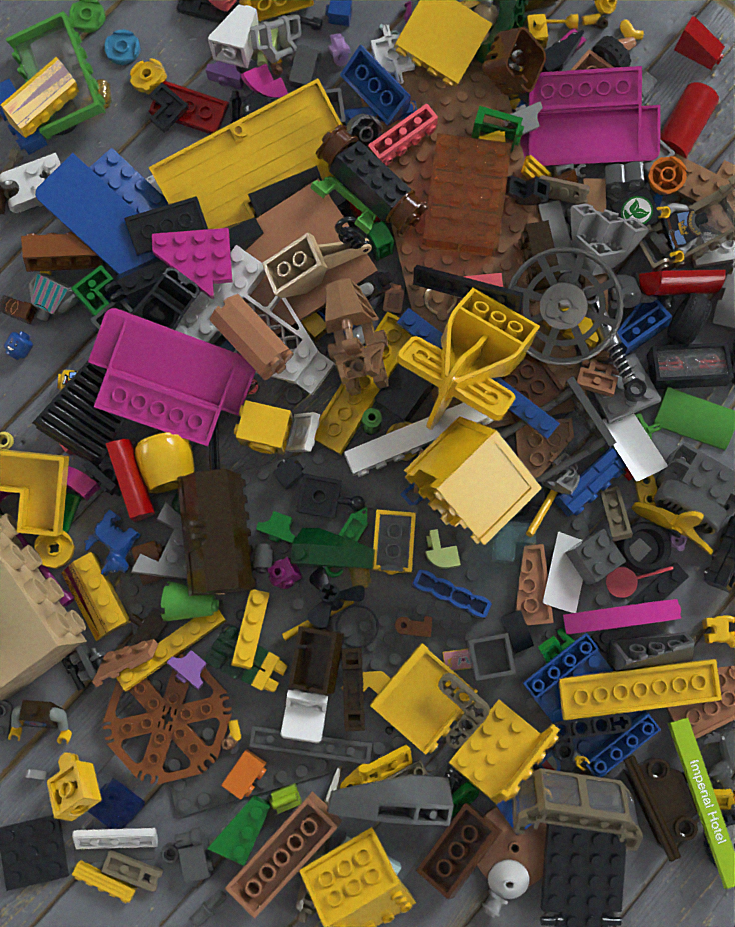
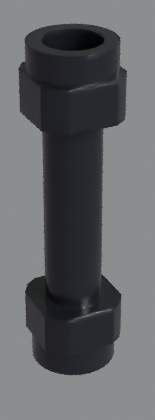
[279,13,322,31]

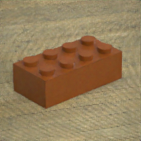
[21,232,103,272]

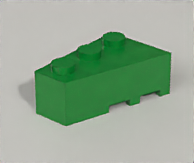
[207,795,271,866]

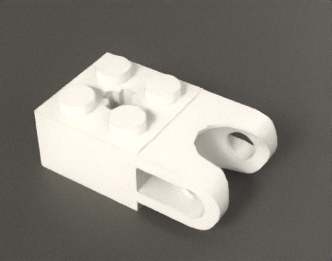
[0,153,61,213]

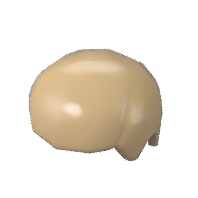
[473,3,499,30]

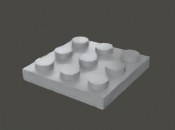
[591,353,661,424]

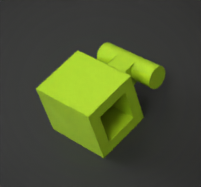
[269,783,302,814]

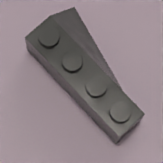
[609,632,695,671]

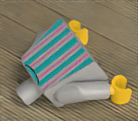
[29,271,79,321]

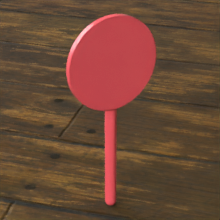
[606,566,673,598]

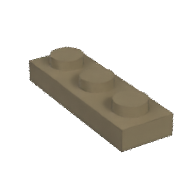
[600,486,632,541]

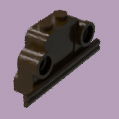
[623,755,698,862]

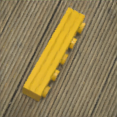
[72,860,138,903]

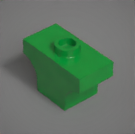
[256,511,296,544]

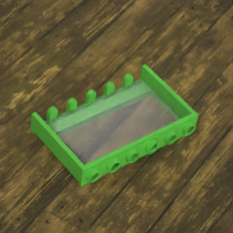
[5,11,106,139]

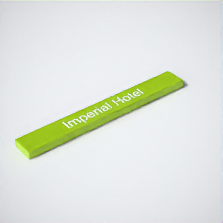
[667,717,735,889]

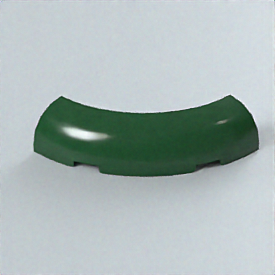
[474,0,528,63]

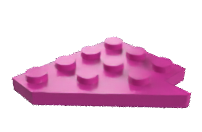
[152,228,233,299]

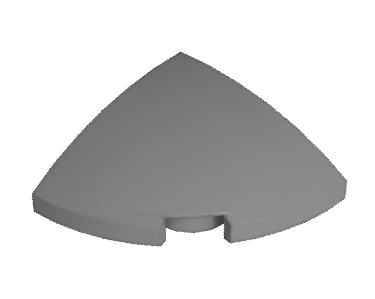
[543,452,580,494]

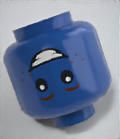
[4,331,33,360]

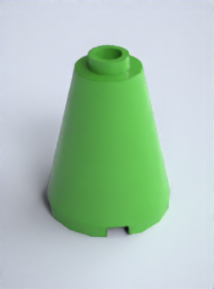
[161,581,219,621]

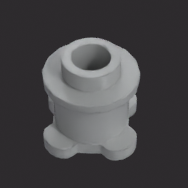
[482,889,508,918]

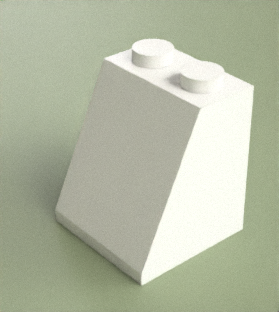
[208,4,259,68]

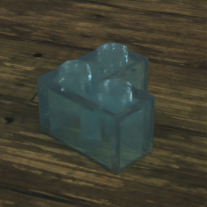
[492,521,537,563]

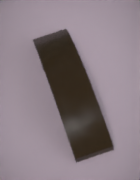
[342,648,365,732]

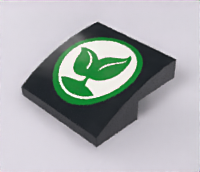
[610,187,661,226]

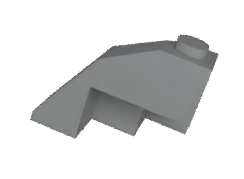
[570,204,649,275]

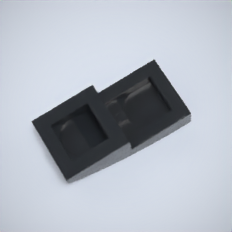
[502,610,534,653]

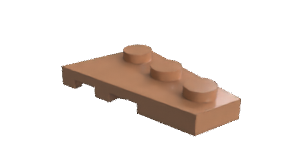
[92,639,158,687]

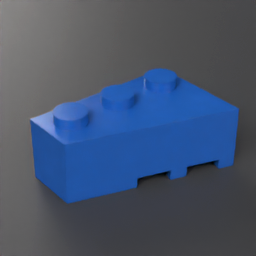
[617,294,673,356]

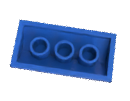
[340,45,411,125]

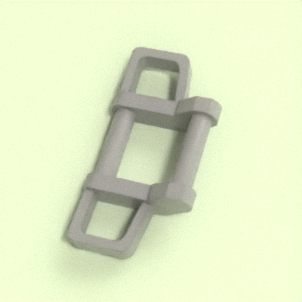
[250,15,301,63]

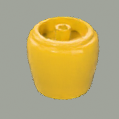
[134,432,194,493]

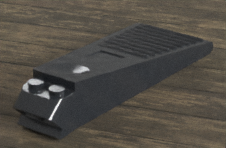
[32,268,199,467]

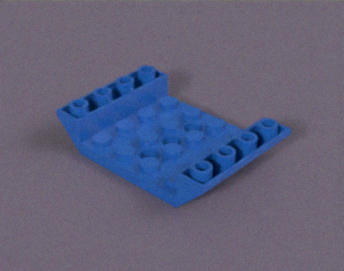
[523,633,661,778]

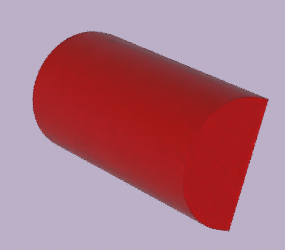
[660,82,719,159]
[639,270,726,295]
[106,439,155,523]

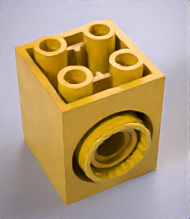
[234,400,293,455]

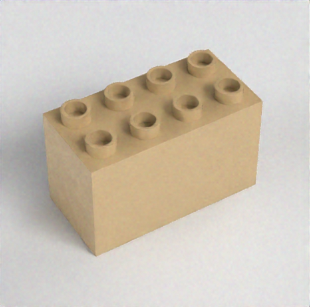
[0,513,87,700]

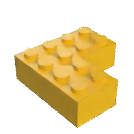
[0,449,69,536]

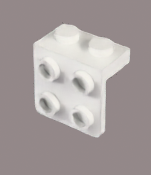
[281,689,328,743]

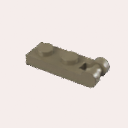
[540,175,590,205]
[101,850,163,892]

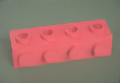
[368,103,438,166]

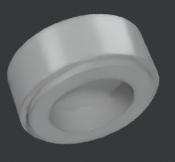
[25,769,47,780]

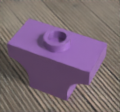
[206,61,244,90]
[167,650,206,691]

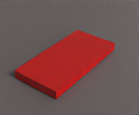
[149,81,229,134]

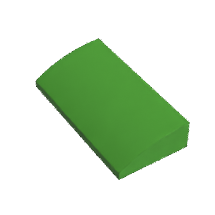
[652,387,735,451]

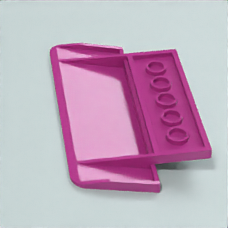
[520,66,661,166]
[88,308,256,446]

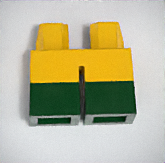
[240,646,288,692]

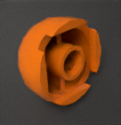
[648,156,687,196]

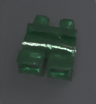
[203,625,244,680]

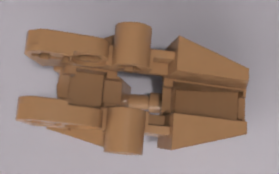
[325,278,389,396]

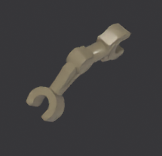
[0,148,24,200]

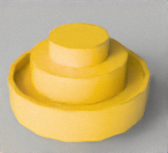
[595,0,617,14]

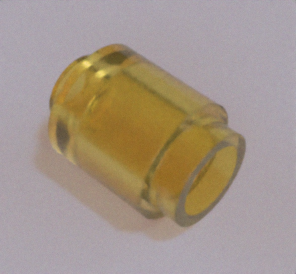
[96,79,112,109]
[349,568,372,588]

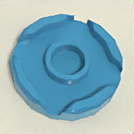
[104,29,141,65]

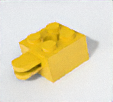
[47,752,102,821]

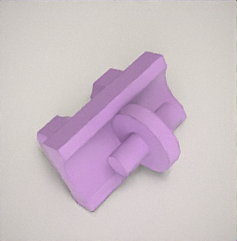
[328,33,351,66]

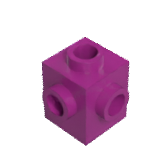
[267,557,303,589]

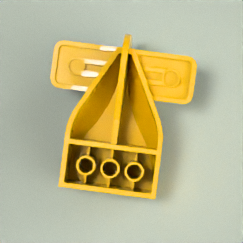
[396,288,540,430]

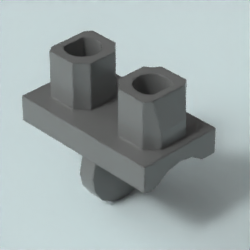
[69,644,105,682]

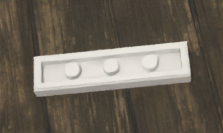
[72,828,158,849]

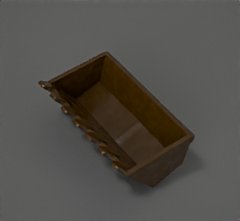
[177,469,257,596]

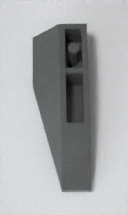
[327,774,453,826]

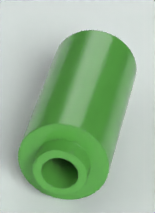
[362,408,382,435]

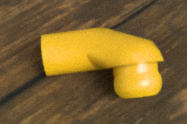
[620,20,644,40]

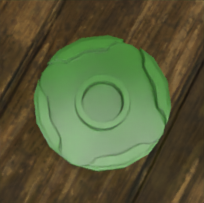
[69,0,105,33]

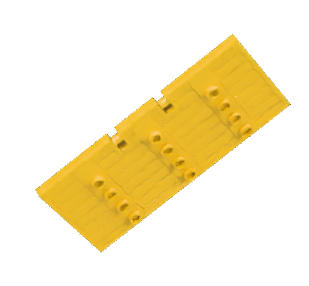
[149,78,342,229]

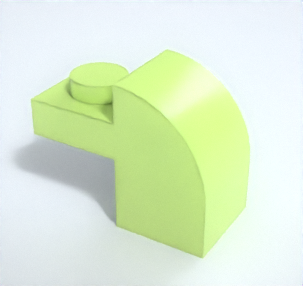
[425,529,460,569]

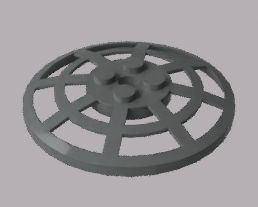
[508,247,624,365]

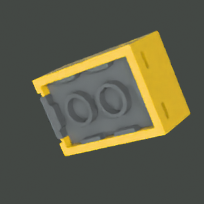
[372,510,416,575]

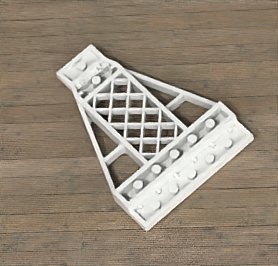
[176,245,335,395]

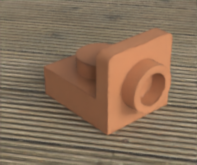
[383,284,405,313]

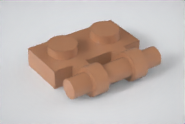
[577,358,620,397]

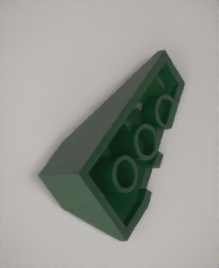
[291,528,375,569]

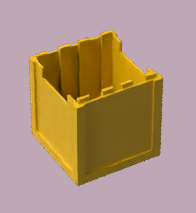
[404,416,541,545]

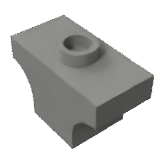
[503,102,543,135]

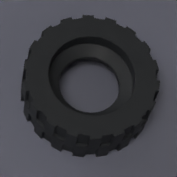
[592,35,631,68]

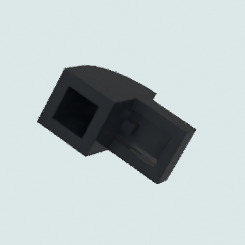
[505,175,550,206]

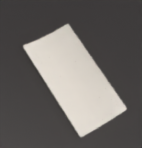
[602,413,668,481]
[543,532,583,613]

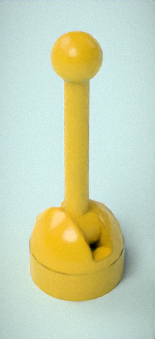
[546,14,578,29]

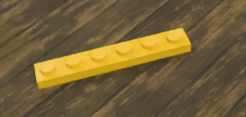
[116,609,226,692]

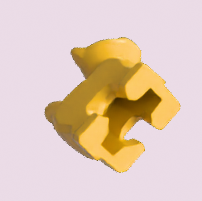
[702,615,735,648]

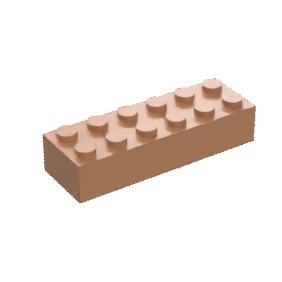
[225,791,342,919]

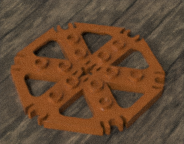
[102,654,232,785]

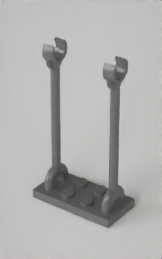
[499,377,617,483]

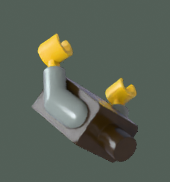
[8,700,72,744]

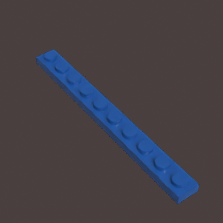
[397,308,560,440]

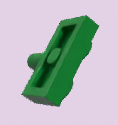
[538,628,575,664]

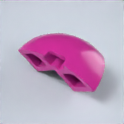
[240,64,288,98]

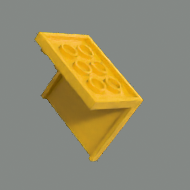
[449,699,560,804]
[299,827,416,927]

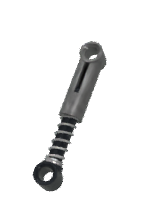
[582,286,647,402]

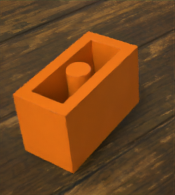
[221,749,267,800]

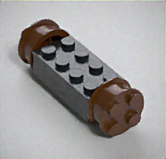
[316,124,429,235]

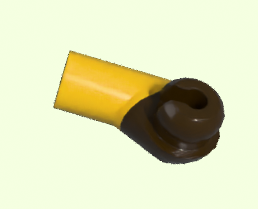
[582,13,609,30]

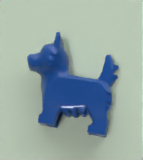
[84,509,142,576]

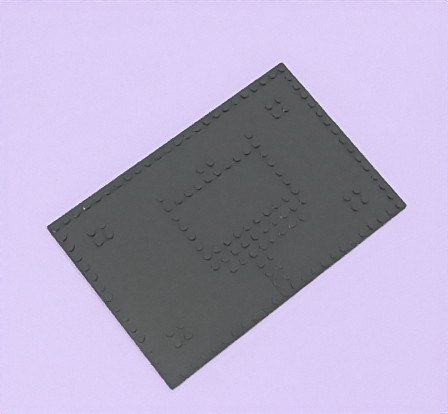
[104,416,624,817]

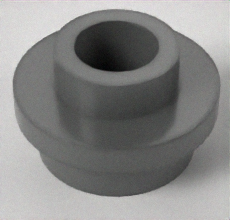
[161,842,180,864]

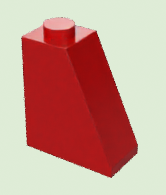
[674,16,725,70]

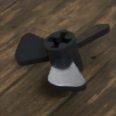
[307,567,365,629]

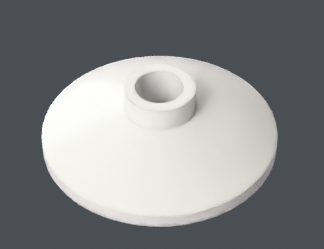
[488,860,529,899]

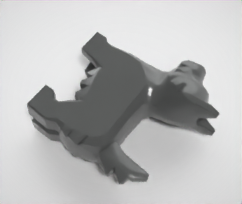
[608,271,657,309]
[703,726,735,789]

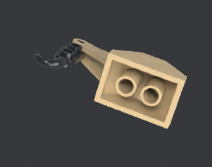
[262,217,372,298]

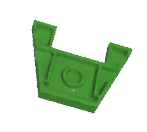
[310,176,376,235]

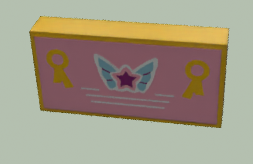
[442,649,471,671]

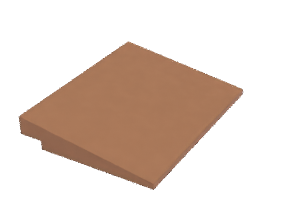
[245,178,378,336]

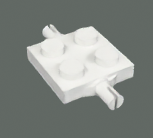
[371,25,415,84]

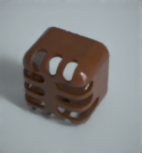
[483,27,546,96]

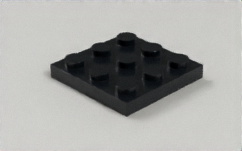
[0,815,69,891]

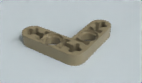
[438,673,490,749]

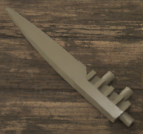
[295,766,342,923]

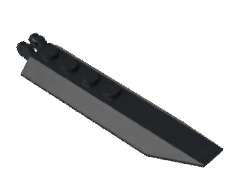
[104,217,264,308]

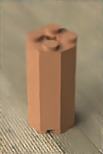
[209,294,294,380]

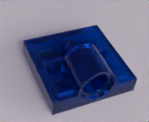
[87,777,145,829]

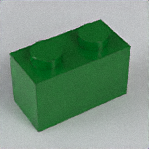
[367,222,394,261]

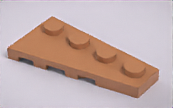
[515,544,554,626]

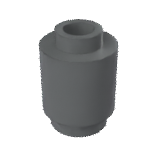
[252,544,273,573]

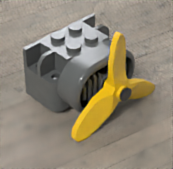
[631,442,735,556]

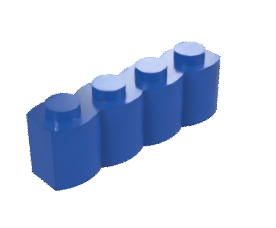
[412,570,492,618]

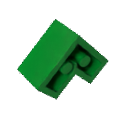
[71,265,114,317]

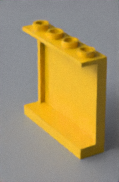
[394,0,492,87]
[369,643,478,755]

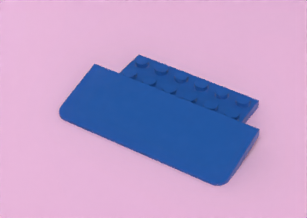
[35,148,169,274]

